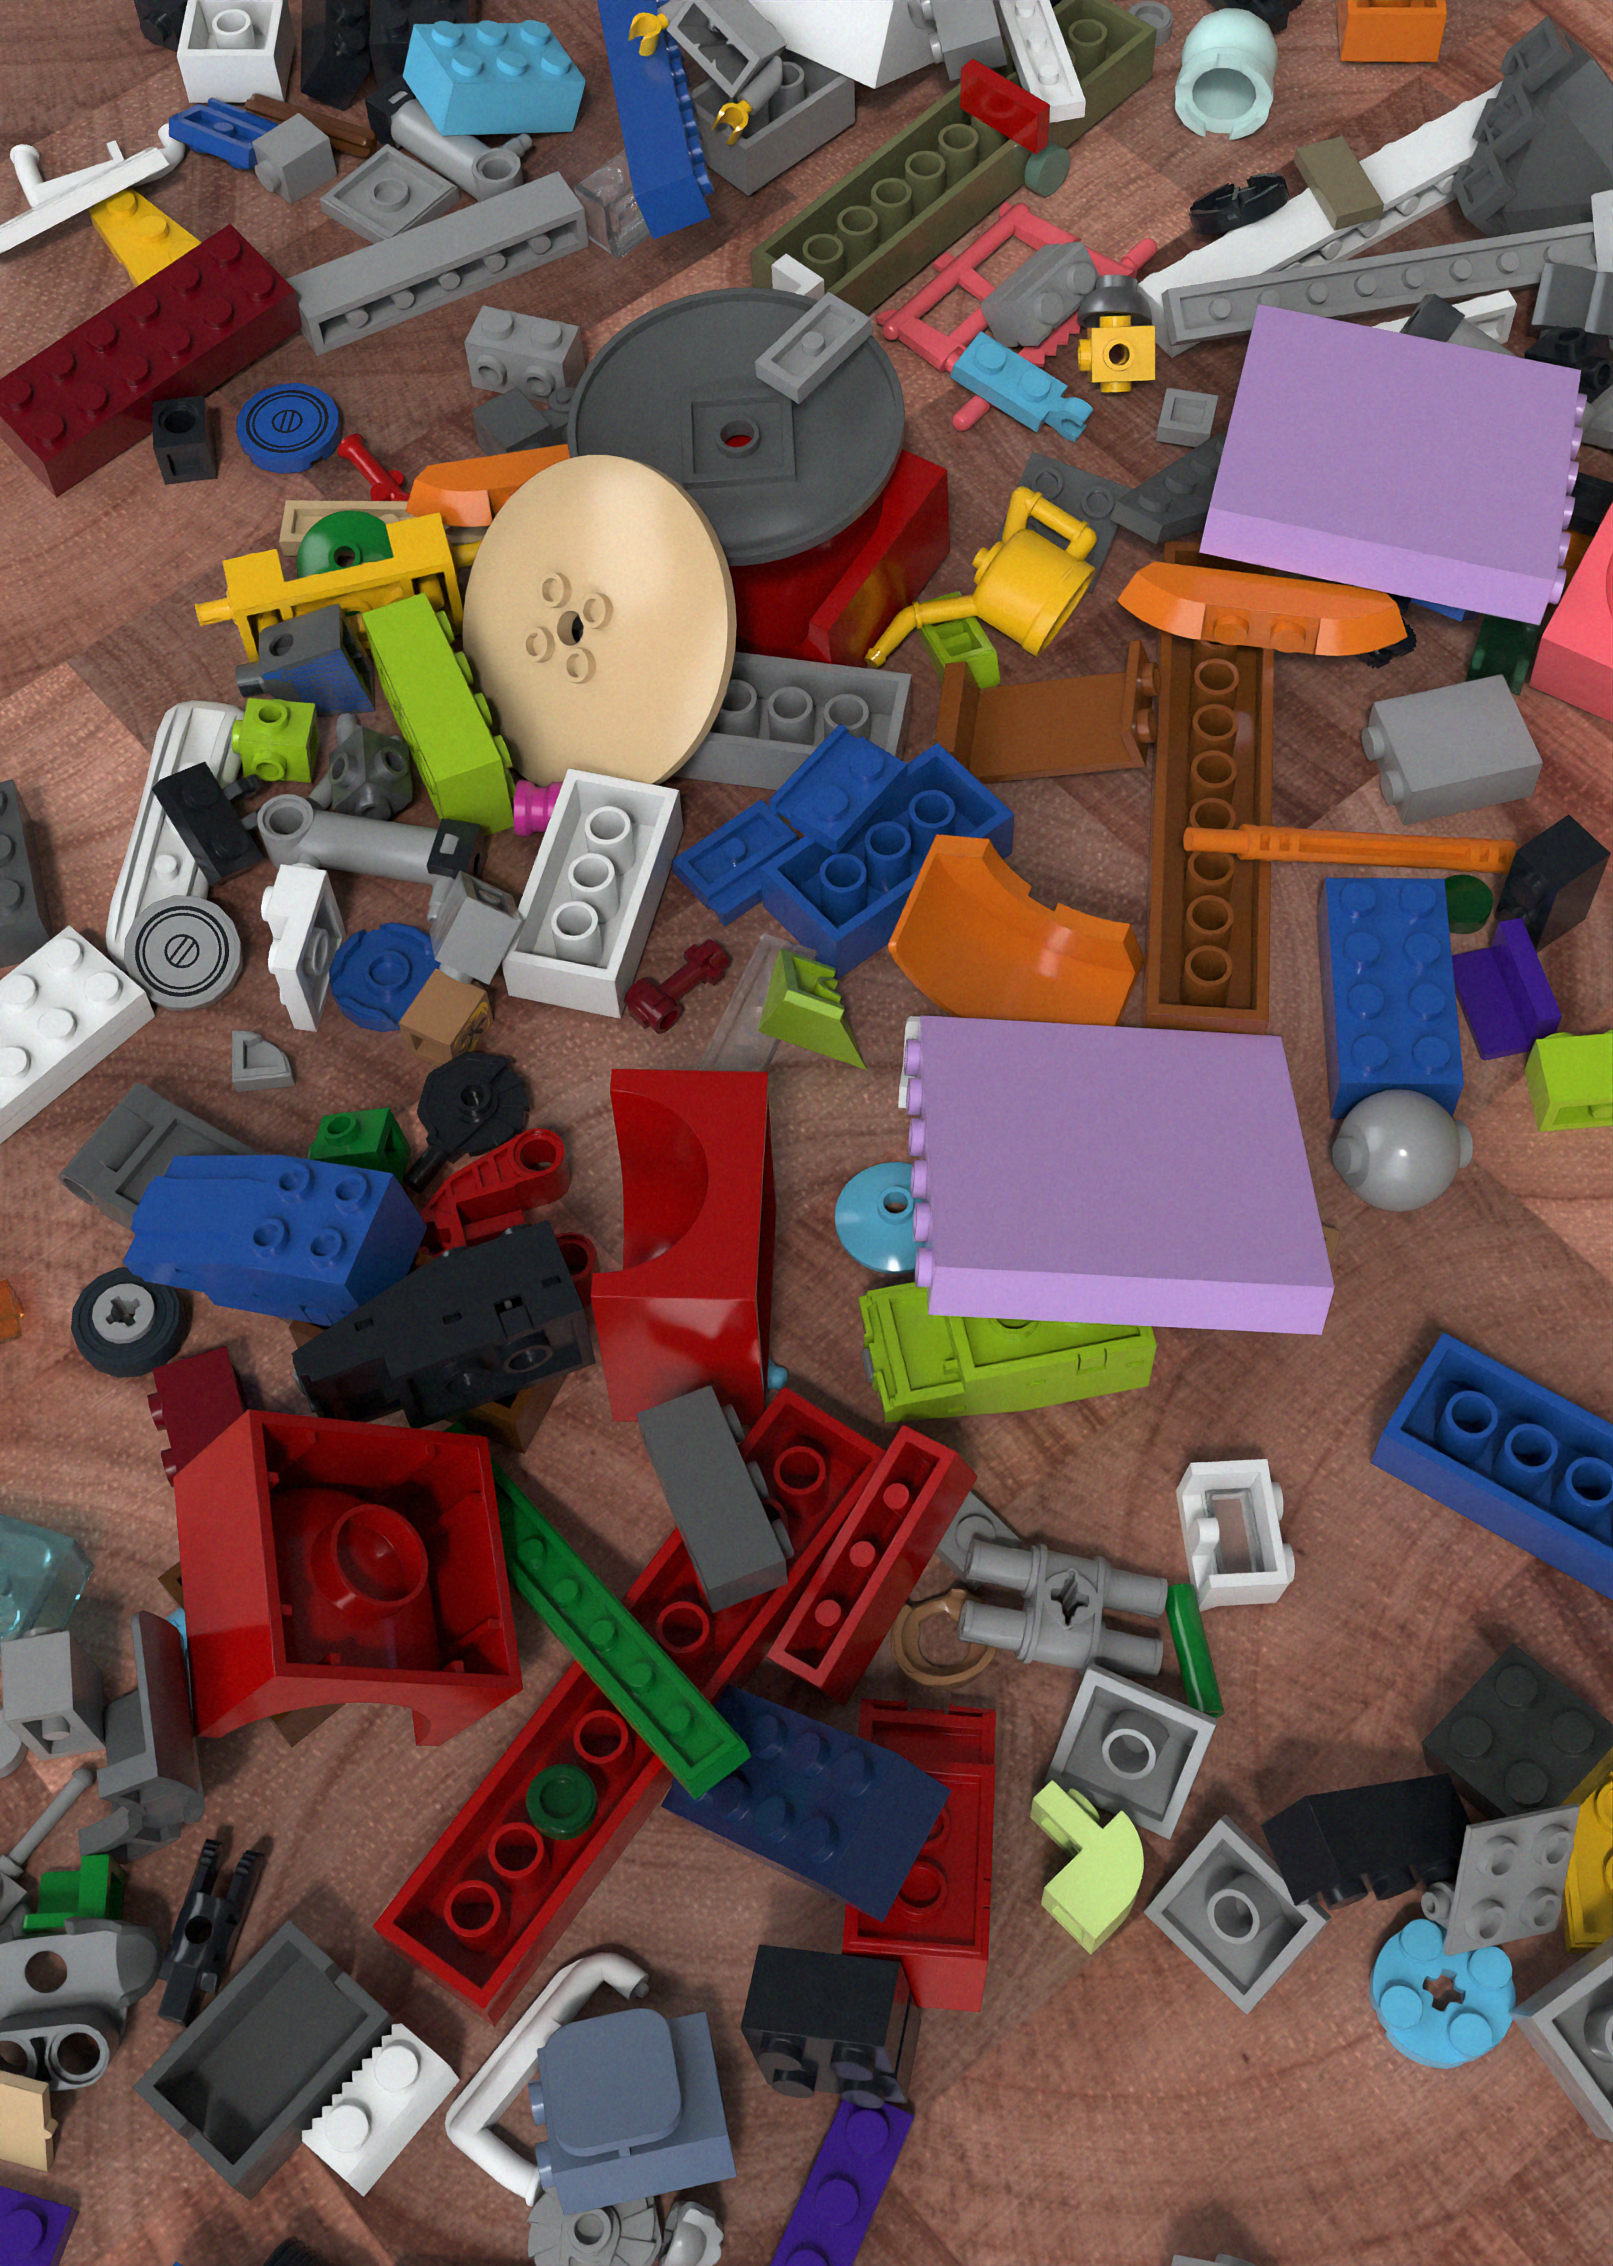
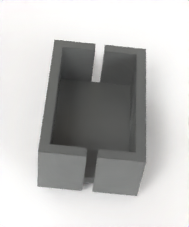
[132,1919,397,2201]

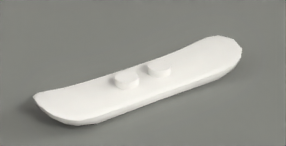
[105,700,245,972]

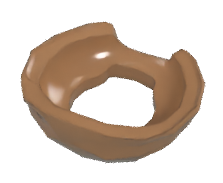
[890,1588,997,1690]

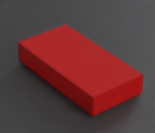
[960,59,1050,155]

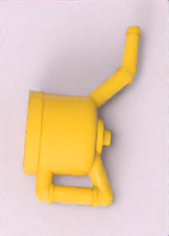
[864,486,1097,668]

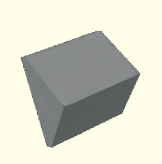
[1044,1663,1218,1840]
[1143,1814,1332,2015]

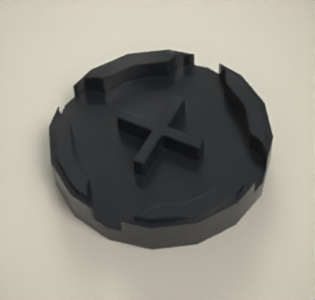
[1189,173,1290,234]

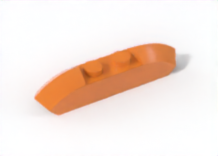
[405,444,570,528]
[1117,561,1408,656]

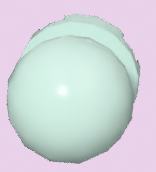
[1175,8,1278,140]

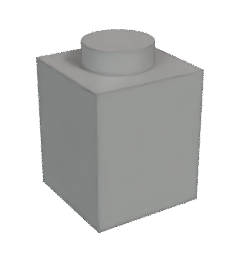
[252,113,337,205]

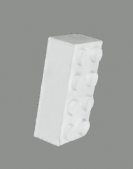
[501,768,684,1019]

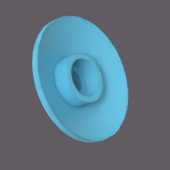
[835,1162,924,1274]

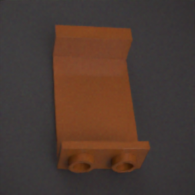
[934,640,1161,784]

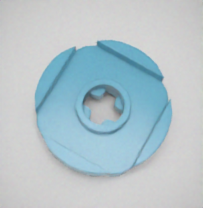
[1369,1919,1516,2069]

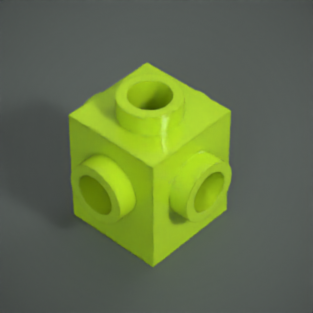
[232,698,320,783]

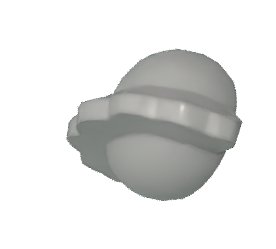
[658,2200,724,2266]

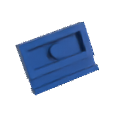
[169,98,279,169]
[769,723,907,854]
[672,799,798,927]

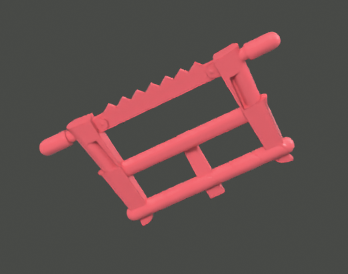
[876,201,1157,432]

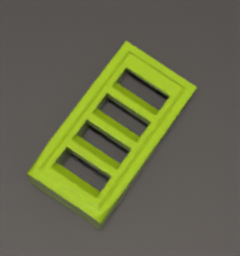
[915,591,1000,688]

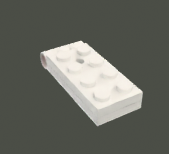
[0,925,155,1144]

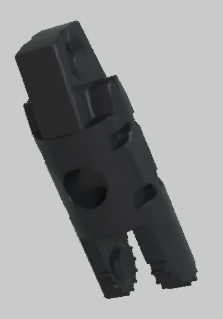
[158,1838,265,2027]

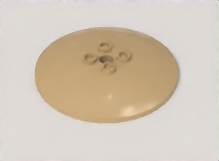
[462,455,737,787]

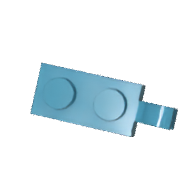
[950,331,1093,442]

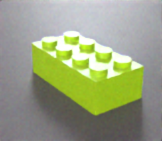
[361,592,516,837]

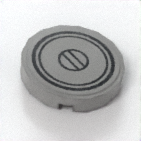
[124,895,243,1012]

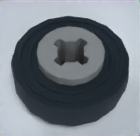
[71,1267,187,1378]

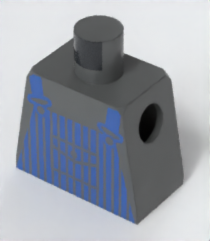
[236,604,375,717]

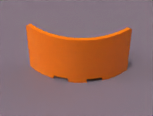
[888,834,1144,1027]

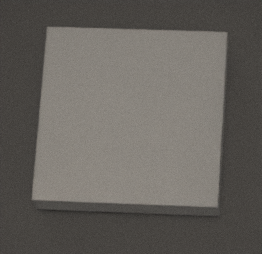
[319,144,460,244]

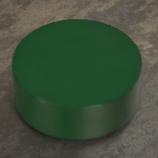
[1444,874,1494,934]
[526,1764,599,1840]

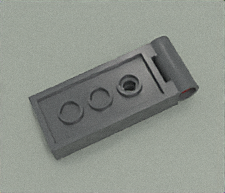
[58,1083,293,1325]

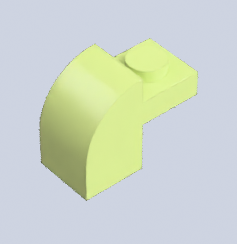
[1030,1780,1144,1955]

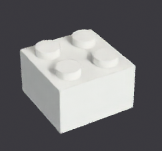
[177,0,296,103]

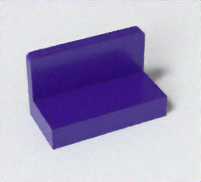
[1452,917,1562,1060]

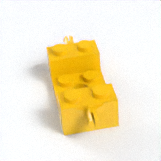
[195,512,483,663]

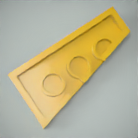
[88,186,202,287]

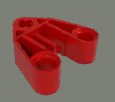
[417,1128,601,1307]

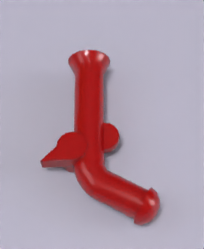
[337,433,411,501]

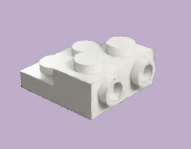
[261,863,347,1032]

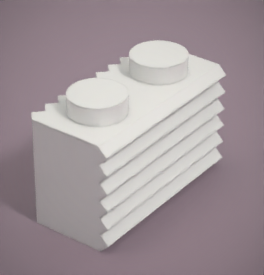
[302,2023,460,2197]

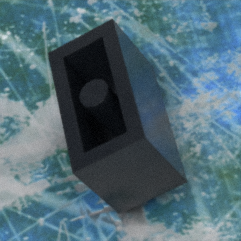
[1494,814,1611,953]

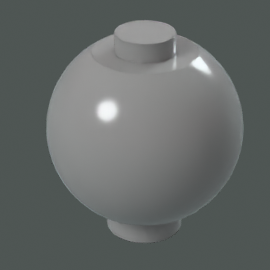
[1332,1089,1473,1212]

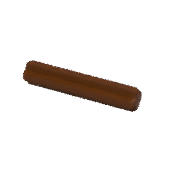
[245,93,378,160]

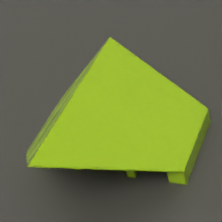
[757,948,867,1070]

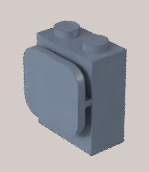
[528,2008,737,2216]

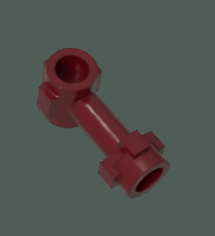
[624,939,730,1034]

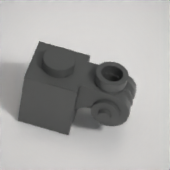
[472,387,576,456]

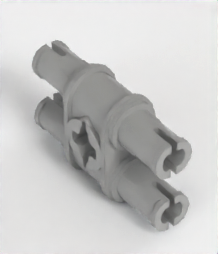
[957,1539,1168,1681]

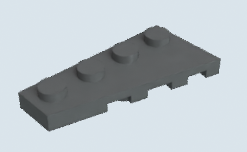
[1110,432,1227,544]

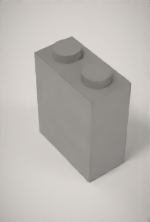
[1362,674,1543,825]

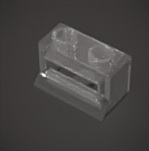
[574,149,651,260]

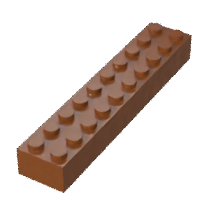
[1142,541,1276,1035]

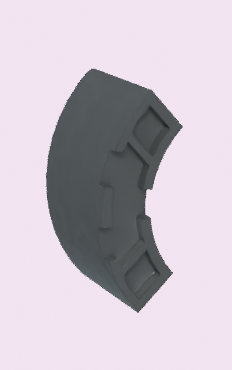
[78,1610,205,1865]

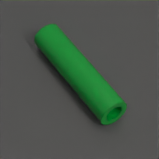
[1165,1583,1225,1718]

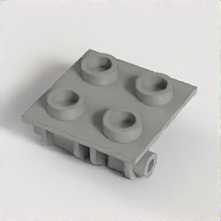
[1421,1803,1580,1956]

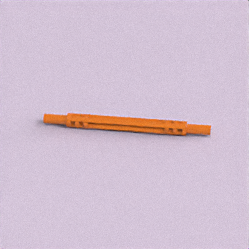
[1183,824,1522,874]

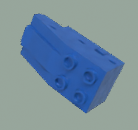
[123,1155,427,1327]

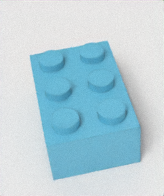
[403,20,586,136]

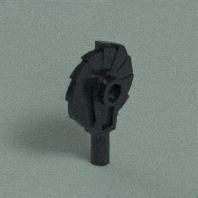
[403,1052,530,1194]

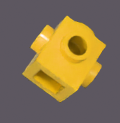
[1078,315,1155,392]

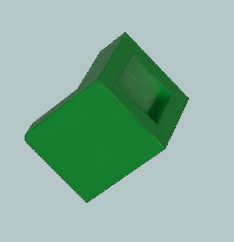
[22,1854,126,1935]

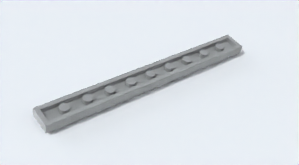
[1161,222,1598,346]

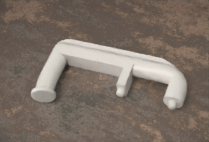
[10,123,186,208]
[445,1952,649,2207]

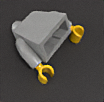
[628,0,787,145]

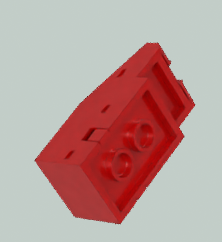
[842,1698,996,2012]

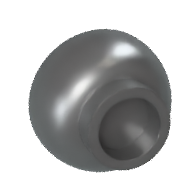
[1077,275,1152,328]

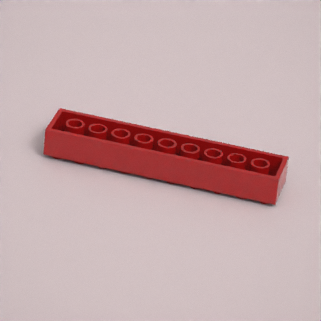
[373,1386,886,2027]

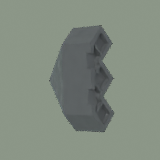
[1452,15,1613,238]

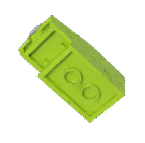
[858,1282,1157,1423]

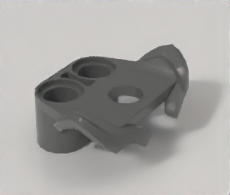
[0,1916,162,2092]

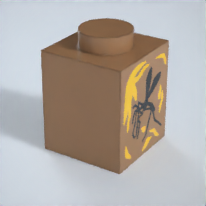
[399,968,494,1067]

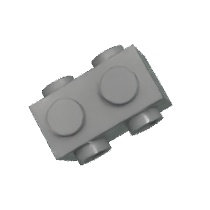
[464,305,586,403]

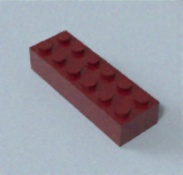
[0,224,302,498]

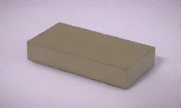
[1294,136,1384,230]

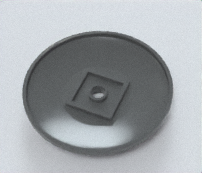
[567,287,905,566]

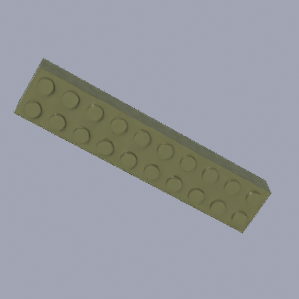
[750,0,1157,315]

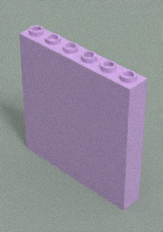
[1199,304,1587,625]
[904,1015,1335,1335]

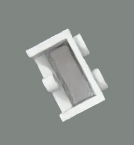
[1176,1459,1295,1612]

